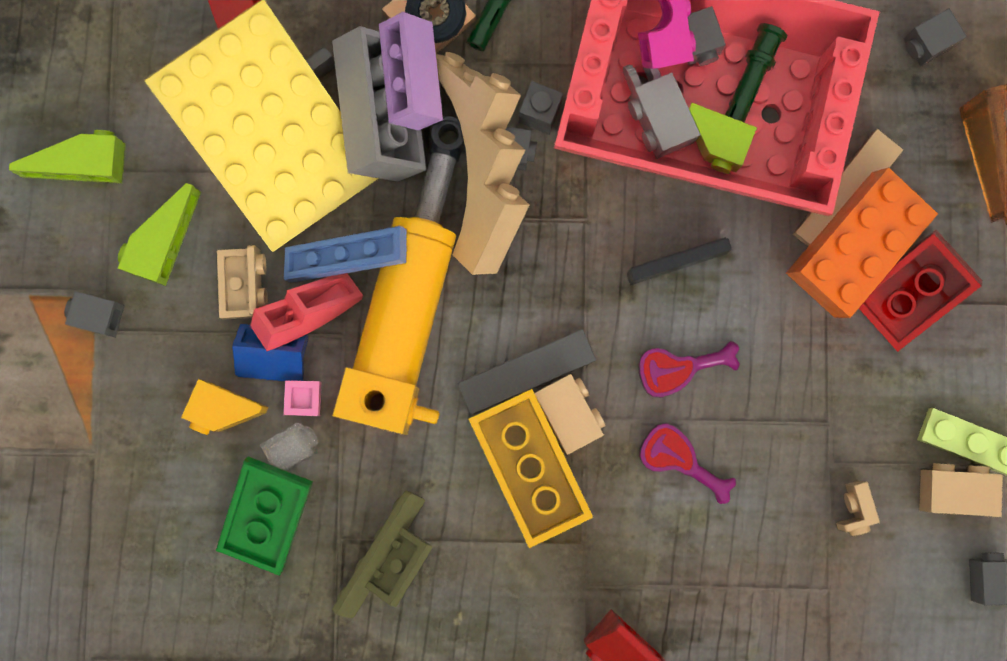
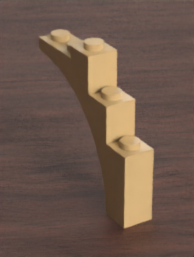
[436,52,530,275]

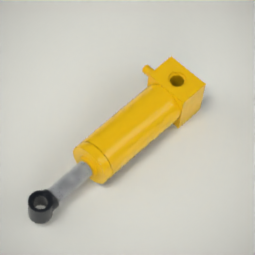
[333,116,465,435]

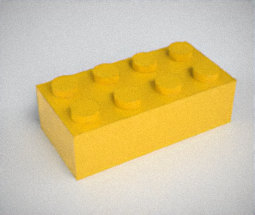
[469,389,593,548]

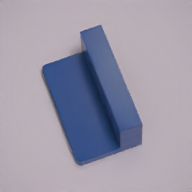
[232,324,308,381]

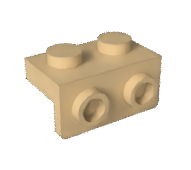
[217,245,268,319]

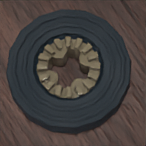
[405,0,466,43]

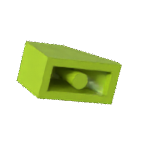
[689,103,757,174]

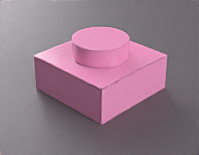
[284,381,321,416]

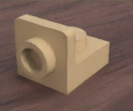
[836,481,880,536]

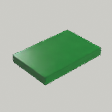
[216,456,313,576]

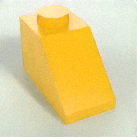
[181,379,269,435]

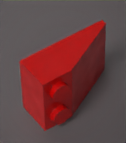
[859,230,983,352]
[584,609,666,661]

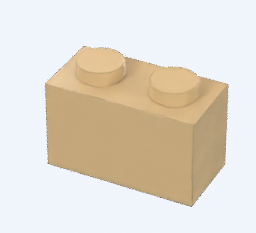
[535,374,606,455]
[919,463,1003,517]

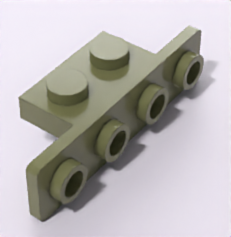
[332,490,433,618]

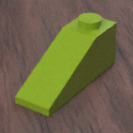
[9,130,126,183]
[118,183,201,286]

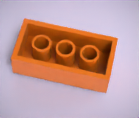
[786,167,938,318]

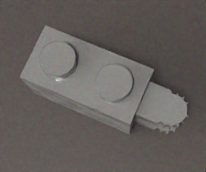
[623,64,700,159]

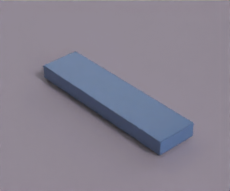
[284,226,407,283]

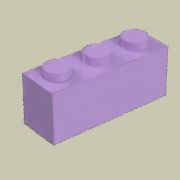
[379,12,443,130]

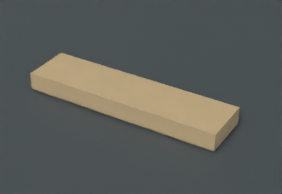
[793,129,903,246]

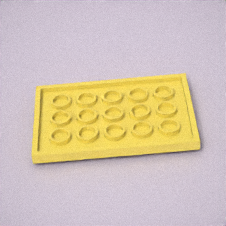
[145,0,379,252]

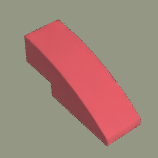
[250,273,363,352]

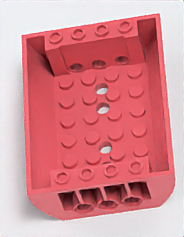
[554,0,880,216]

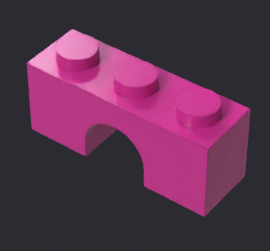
[638,0,696,69]

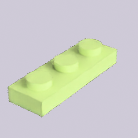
[917,408,1007,476]

